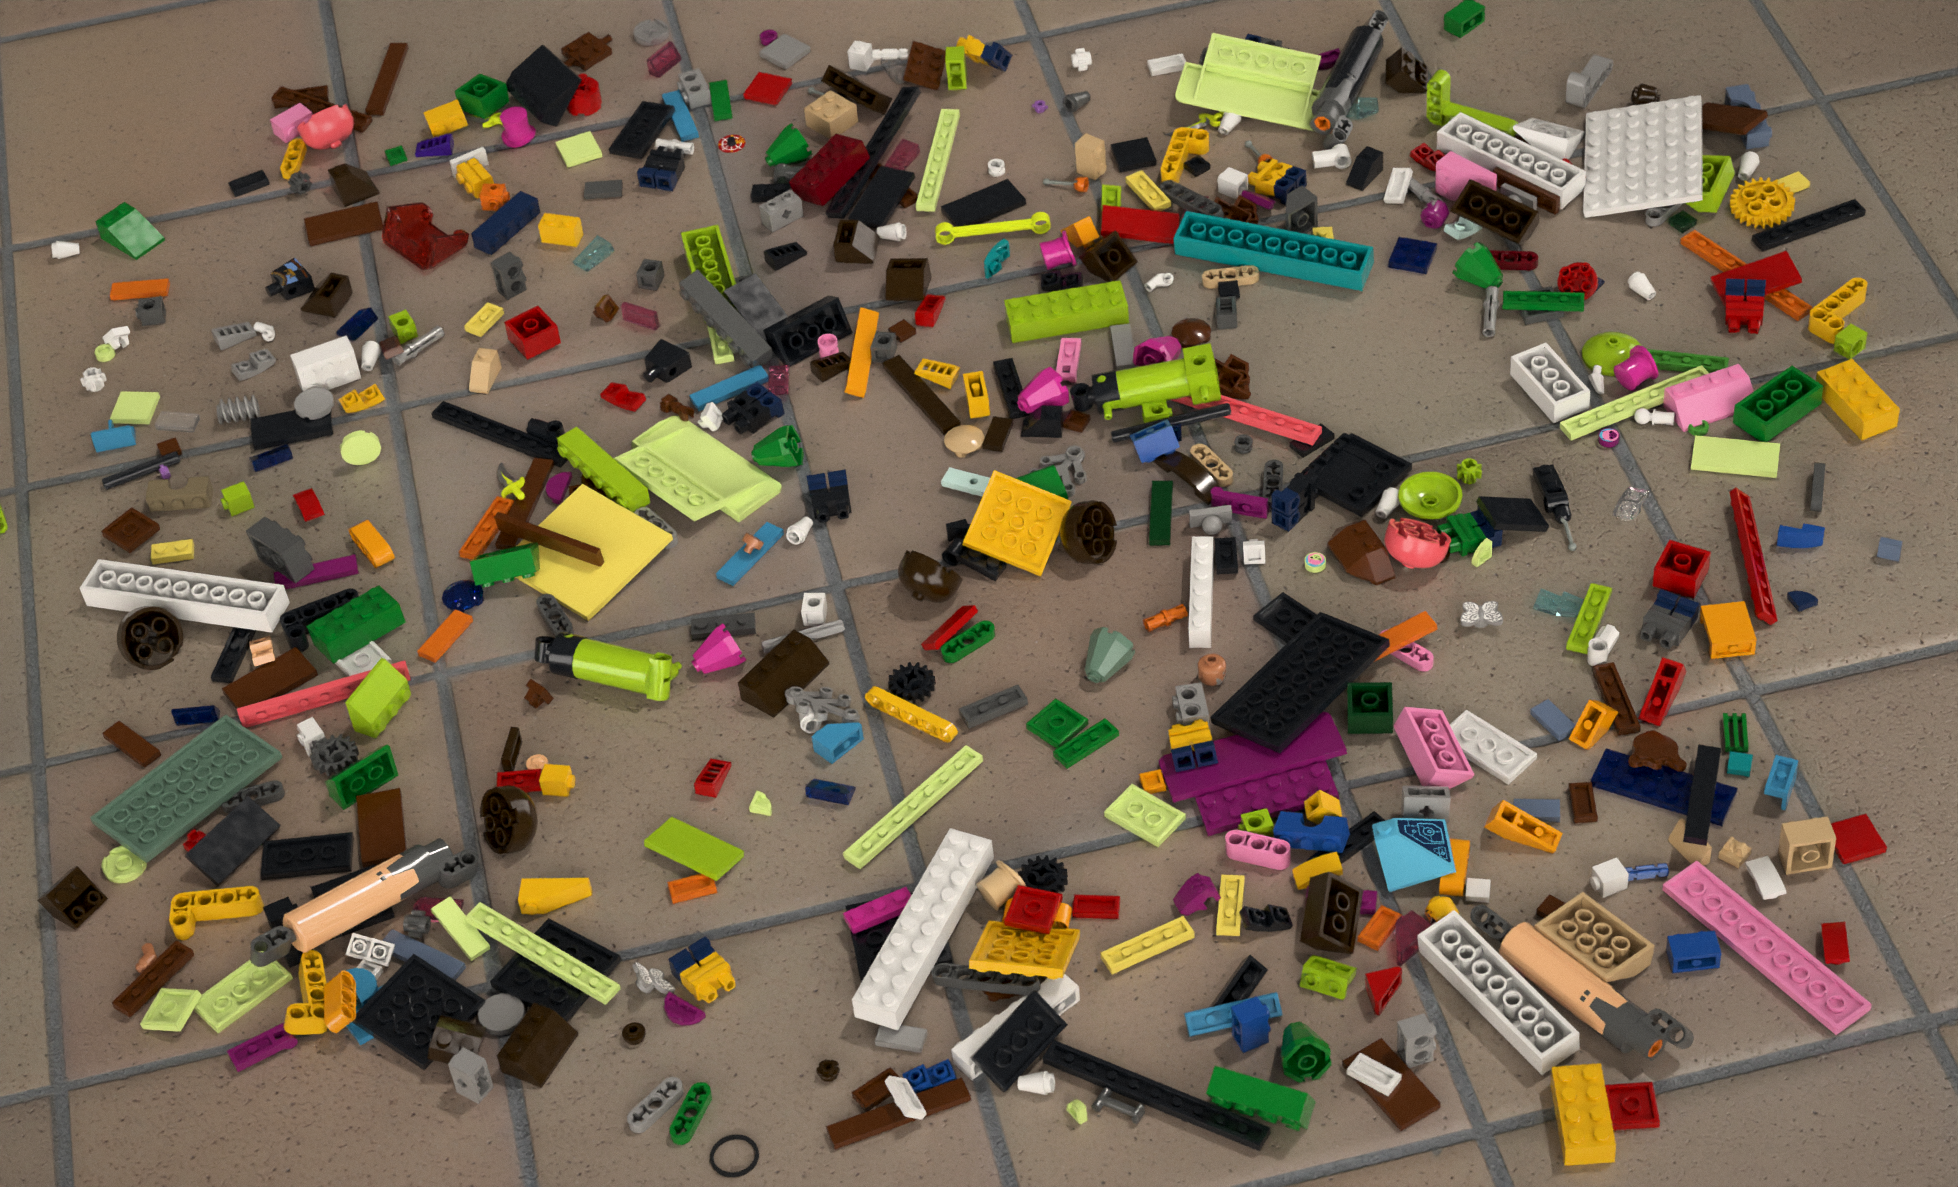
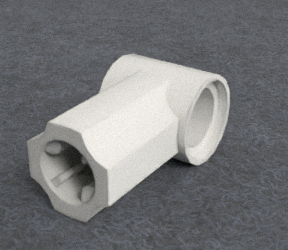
[1312,144,1352,169]
[1587,624,1620,666]

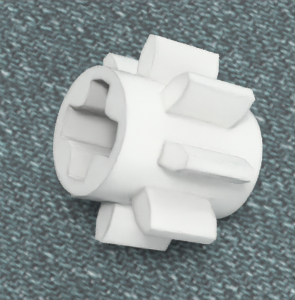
[1071,48,1092,71]
[80,367,107,392]

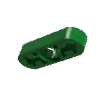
[941,621,995,663]
[669,1082,712,1145]

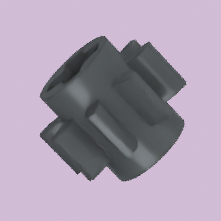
[288,171,313,195]
[403,910,431,938]

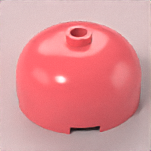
[297,104,354,150]
[1384,518,1451,569]

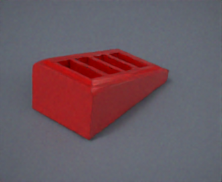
[915,294,946,327]
[694,758,732,798]

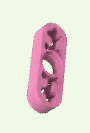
[1380,629,1434,672]

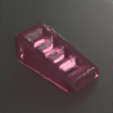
[884,139,921,170]

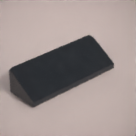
[1210,955,1268,1007]

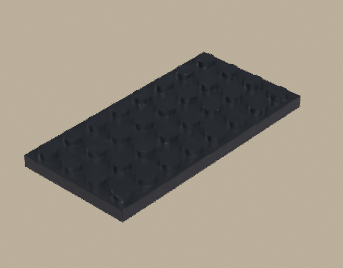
[1210,612,1390,753]

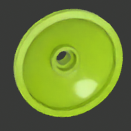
[1582,331,1641,376]
[1398,472,1462,520]

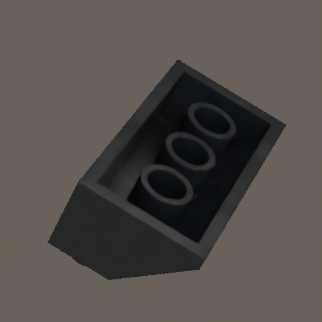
[763,295,853,368]

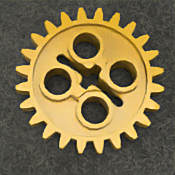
[1730,177,1795,229]

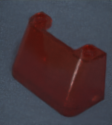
[382,202,469,270]

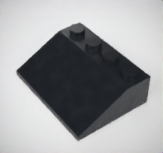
[506,45,582,127]

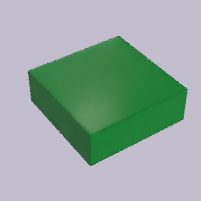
[384,145,408,166]

